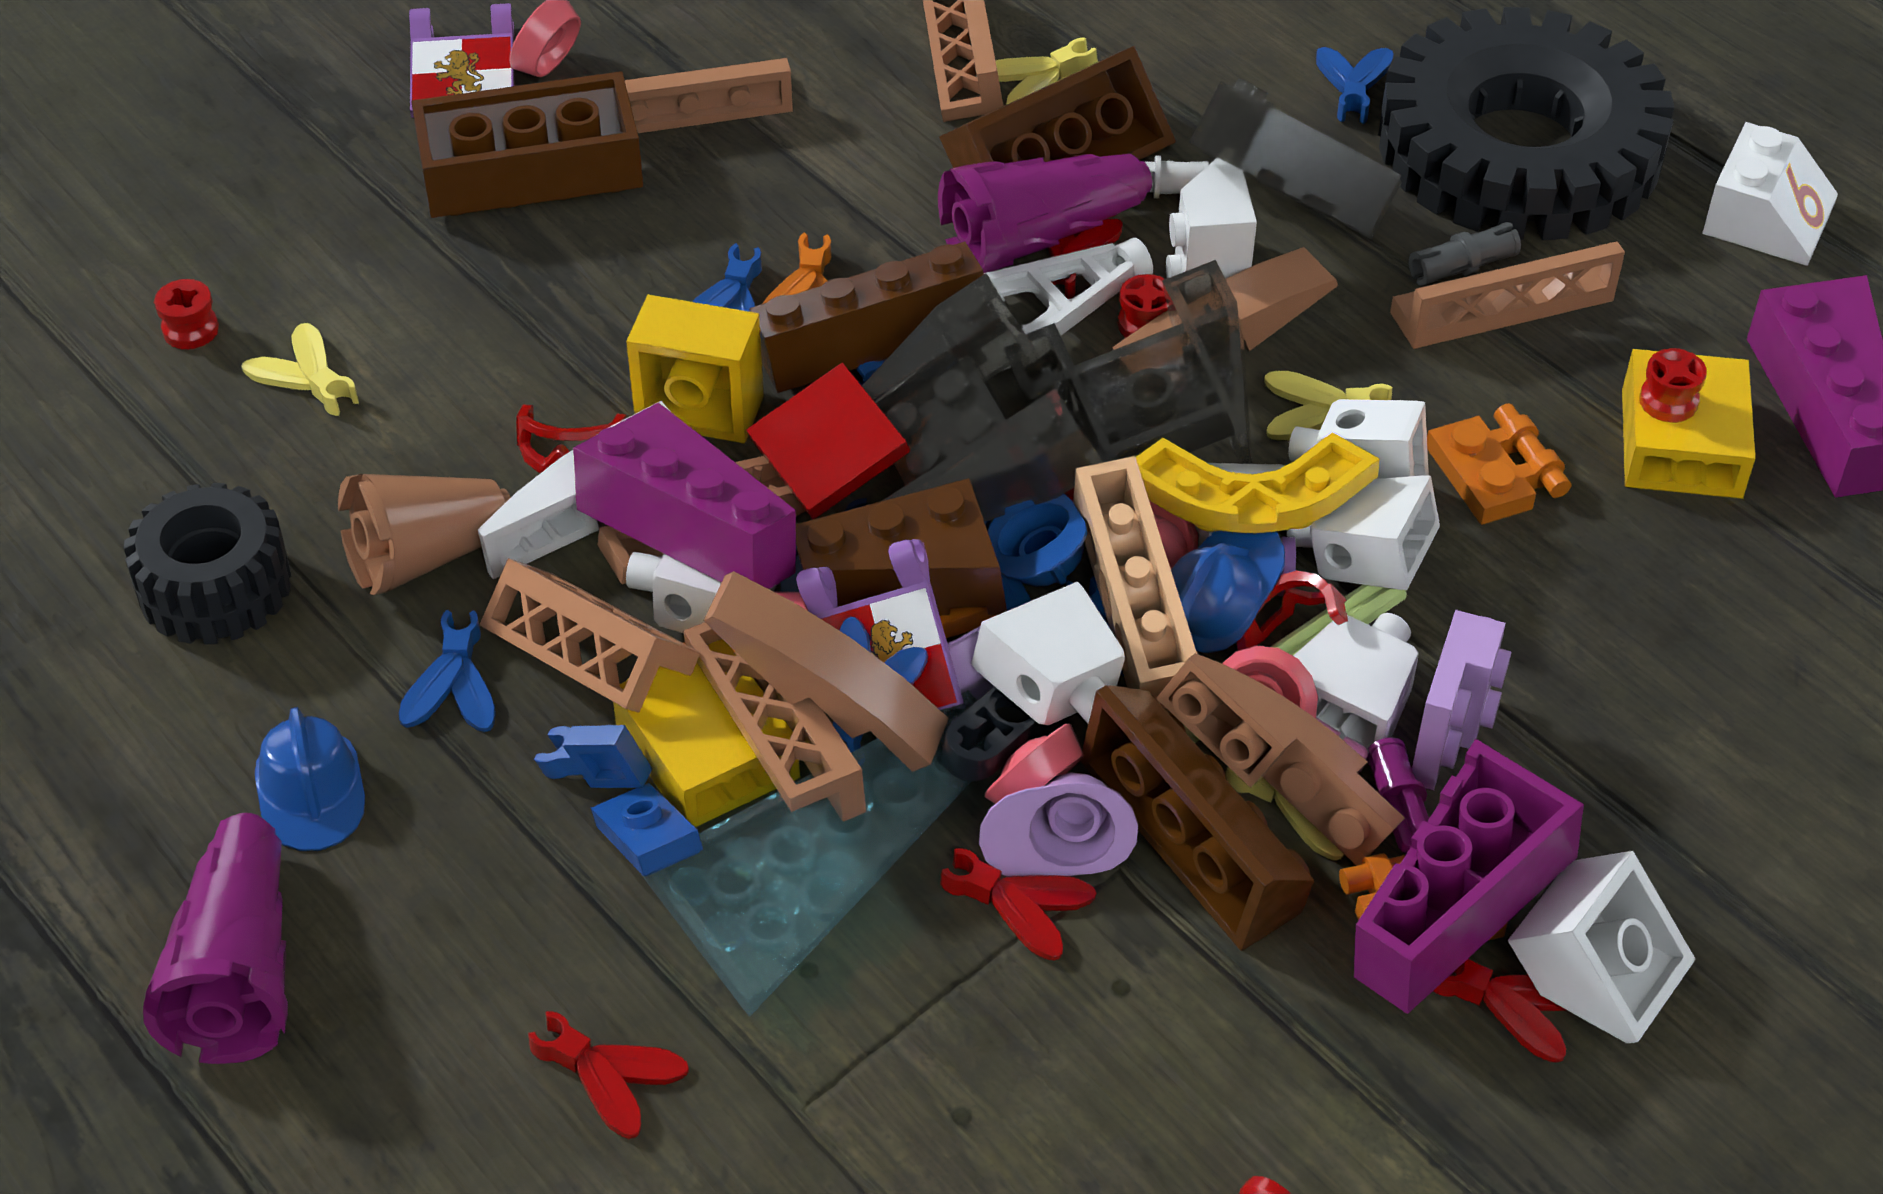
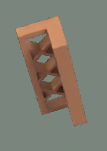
[923,0,1003,122]
[625,58,793,133]
[1390,241,1625,349]
[480,558,701,713]
[683,622,866,822]

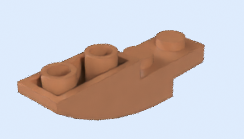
[1156,653,1405,866]

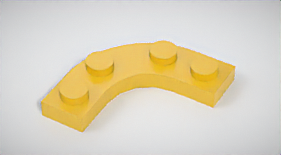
[1136,432,1380,533]

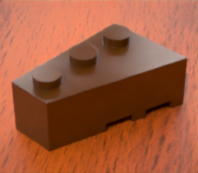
[796,478,1007,616]

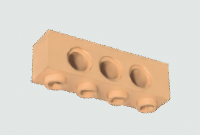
[1073,456,1197,708]

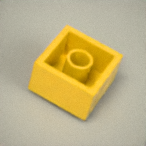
[626,294,764,443]

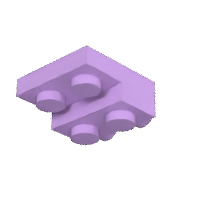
[1412,610,1512,790]

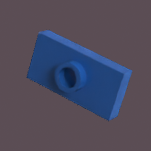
[591,783,703,876]

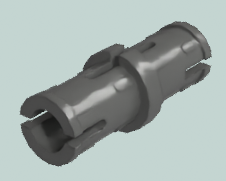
[1409,222,1521,286]

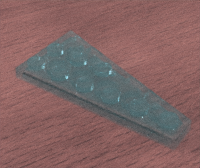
[644,690,987,1017]

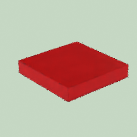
[746,362,911,519]

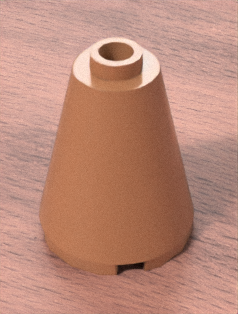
[338,474,511,595]

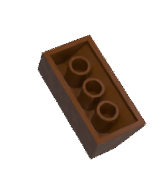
[939,46,1176,168]
[411,71,643,218]
[749,241,992,393]
[1080,685,1314,952]

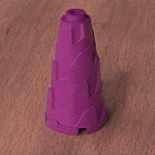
[938,154,1152,273]
[143,813,288,1064]

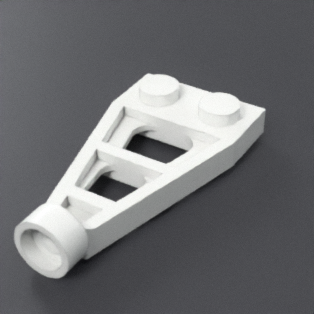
[950,238,1153,379]

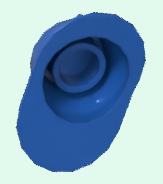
[988,490,1088,587]
[1171,530,1285,653]
[255,707,365,851]

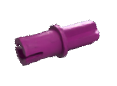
[1366,737,1429,855]

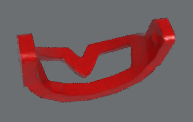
[516,404,627,473]
[1237,570,1348,651]

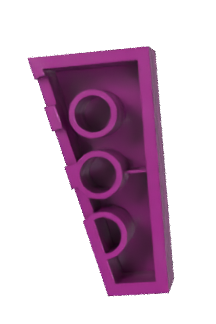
[1747,275,1883,498]
[573,402,796,589]
[1354,738,1584,1014]

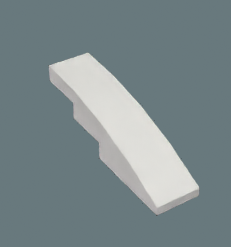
[478,401,671,579]

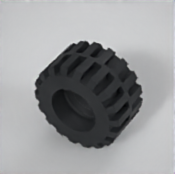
[124,483,292,645]

